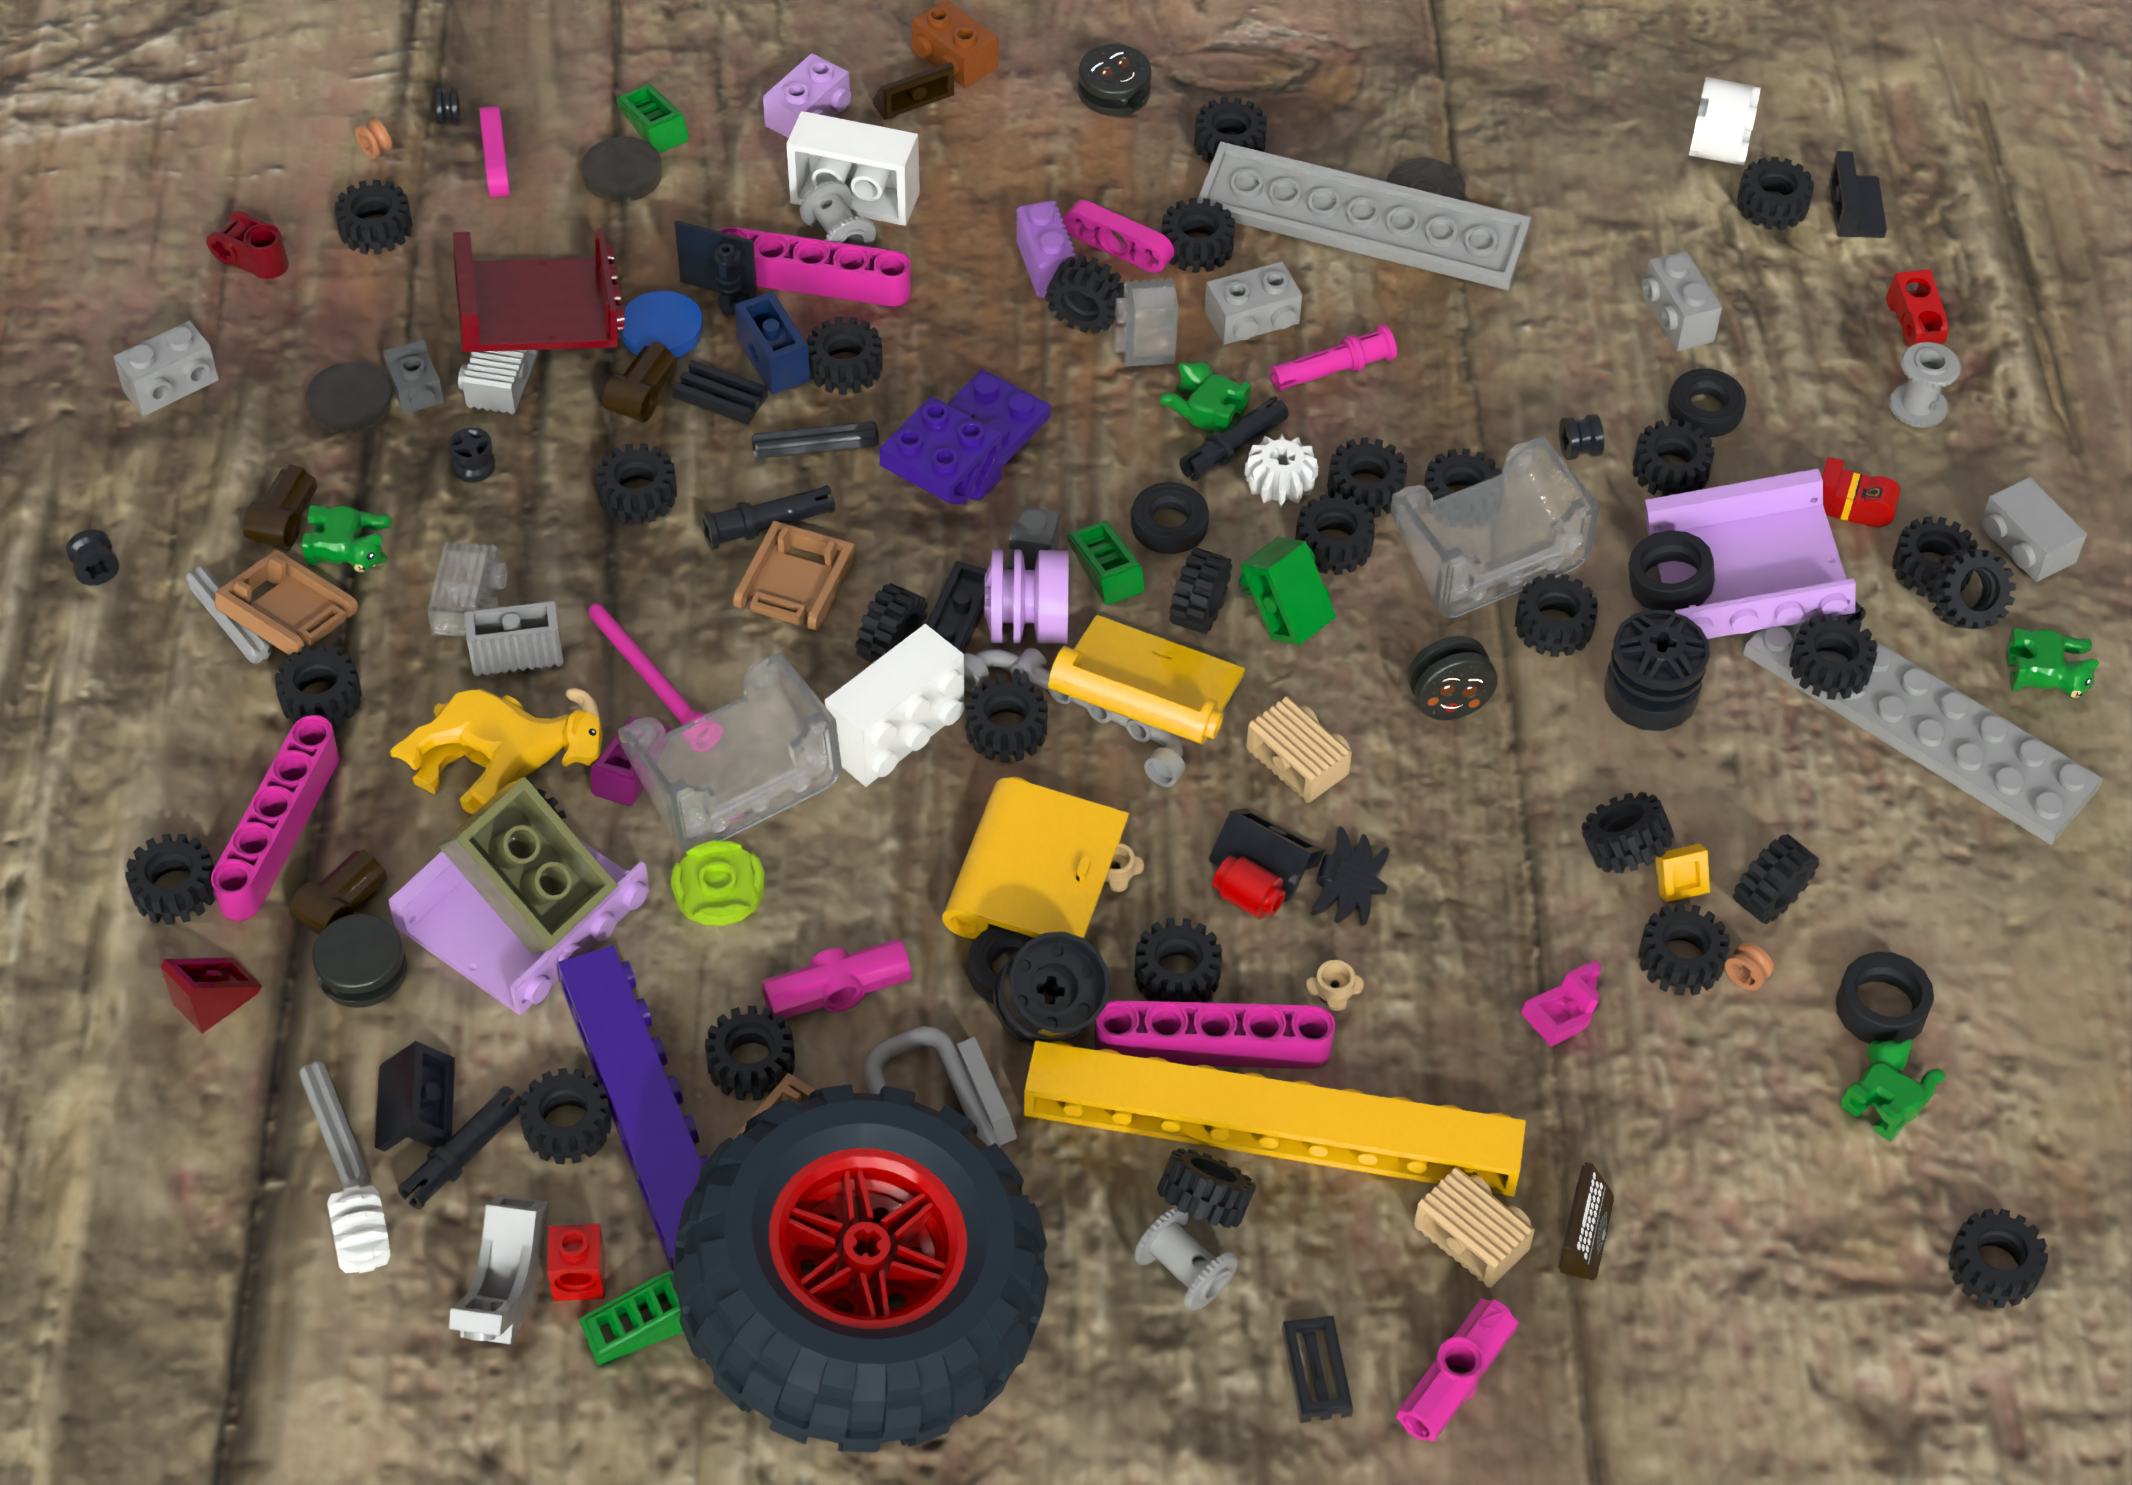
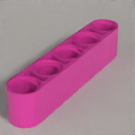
[719,227,911,306]
[211,715,340,921]
[1094,1000,1336,1069]

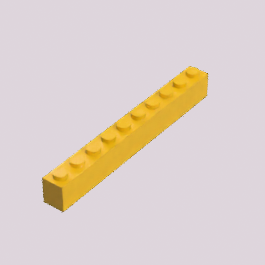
[1024,1040,1526,1197]

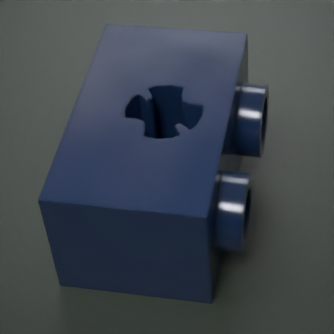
[734,291,810,394]

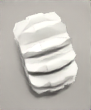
[1244,433,1319,507]
[327,1185,391,1273]

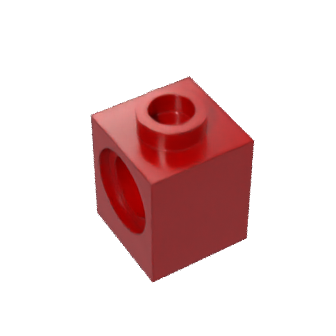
[547,1224,606,1301]

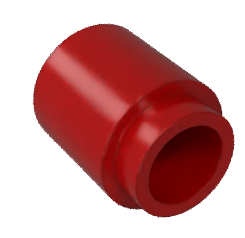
[1212,855,1286,920]

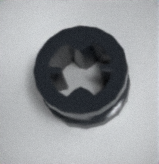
[436,87,460,124]

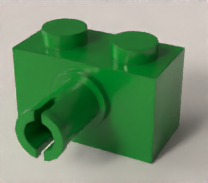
[1239,537,1336,645]

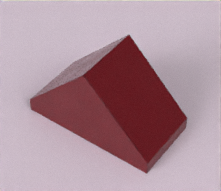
[160,957,262,1034]

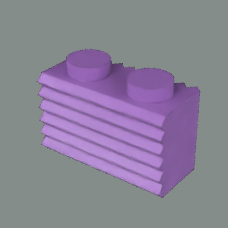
[1016,201,1076,298]

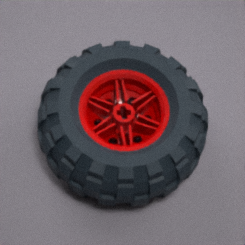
[673,1084,1049,1453]

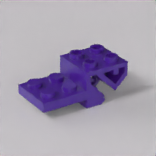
[879,369,1051,505]

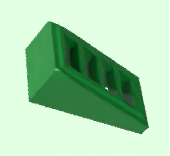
[616,84,689,154]
[1067,520,1145,605]
[579,1270,683,1366]

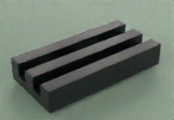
[672,360,768,424]
[1282,1315,1353,1423]

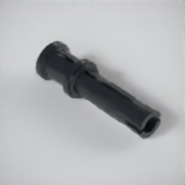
[700,485,835,550]

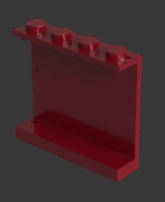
[453,228,625,352]

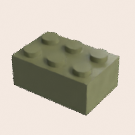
[438,777,618,954]

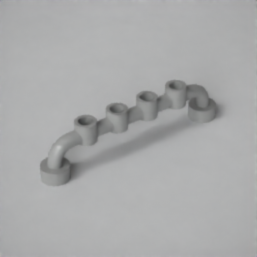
[964,648,1185,787]

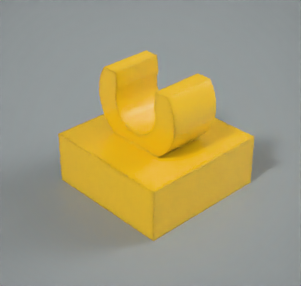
[1655,843,1710,903]

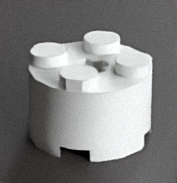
[1689,77,1761,165]

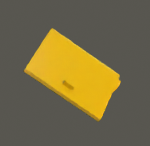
[1048,615,1245,745]
[942,777,1129,939]

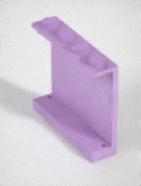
[1645,468,1856,639]
[388,838,650,1016]

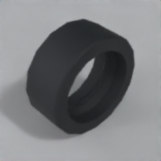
[1628,530,1715,612]
[1836,952,1934,1043]

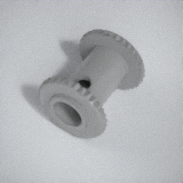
[800,181,876,247]
[1889,342,1961,428]
[1135,1207,1238,1310]

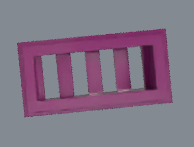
[591,716,672,806]

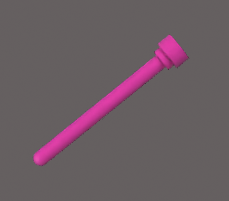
[588,603,723,753]

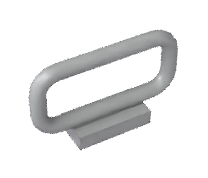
[863,1026,1017,1148]

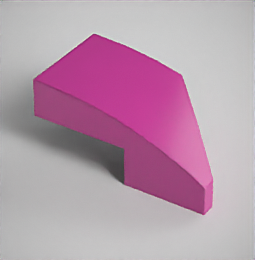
[1521,960,1601,1047]

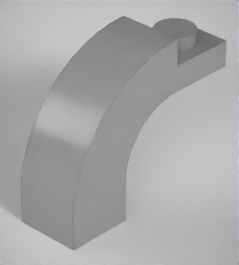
[448,1195,548,1344]

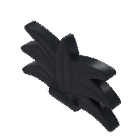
[1310,826,1390,926]

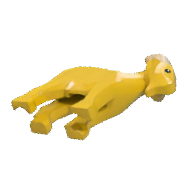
[390,688,603,815]

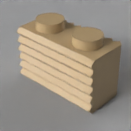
[1246,696,1352,803]
[1414,1167,1535,1288]

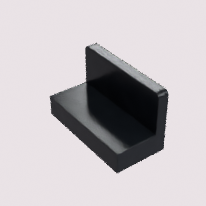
[1829,151,1887,238]
[1209,808,1325,902]
[375,1041,455,1152]

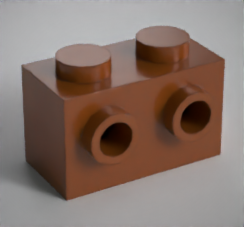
[911,0,999,88]

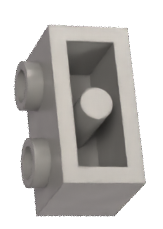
[1642,251,1722,351]
[1204,261,1302,345]
[113,320,219,417]
[1980,477,2087,582]

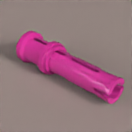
[1269,324,1397,392]

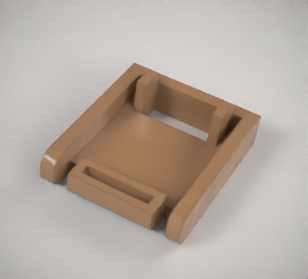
[733,521,855,631]
[215,549,358,655]

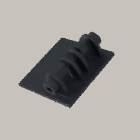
[675,220,758,314]

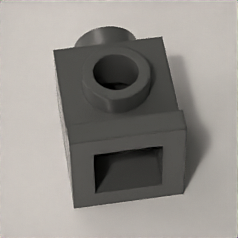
[383,339,444,414]
[1007,507,1059,570]

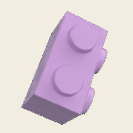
[763,53,851,138]

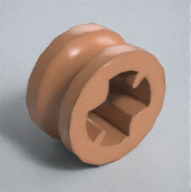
[355,118,393,159]
[1724,943,1774,991]

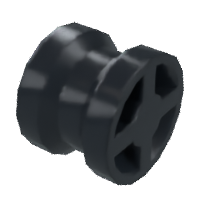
[1559,414,1604,460]
[448,427,496,483]
[66,529,120,586]

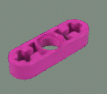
[479,106,510,199]
[1063,200,1174,273]

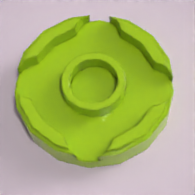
[671,840,766,926]

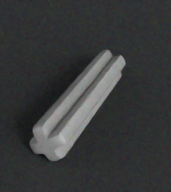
[186,566,271,664]
[299,1061,369,1188]

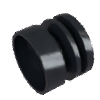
[1604,609,1710,731]
[992,932,1110,1046]

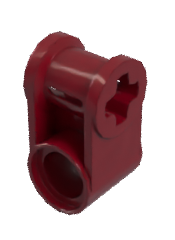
[206,210,289,279]

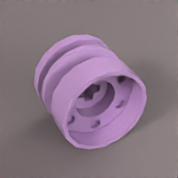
[985,549,1069,644]

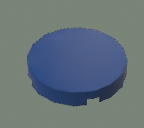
[620,291,703,358]

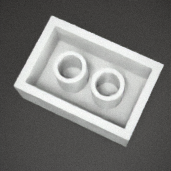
[786,111,920,226]
[825,624,964,787]

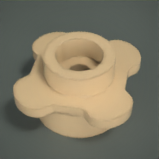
[1105,843,1144,892]
[1306,960,1364,1011]

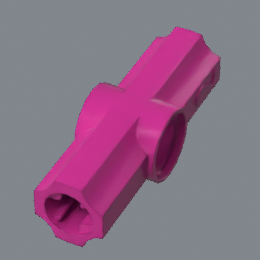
[761,938,912,1020]
[1396,1298,1519,1443]

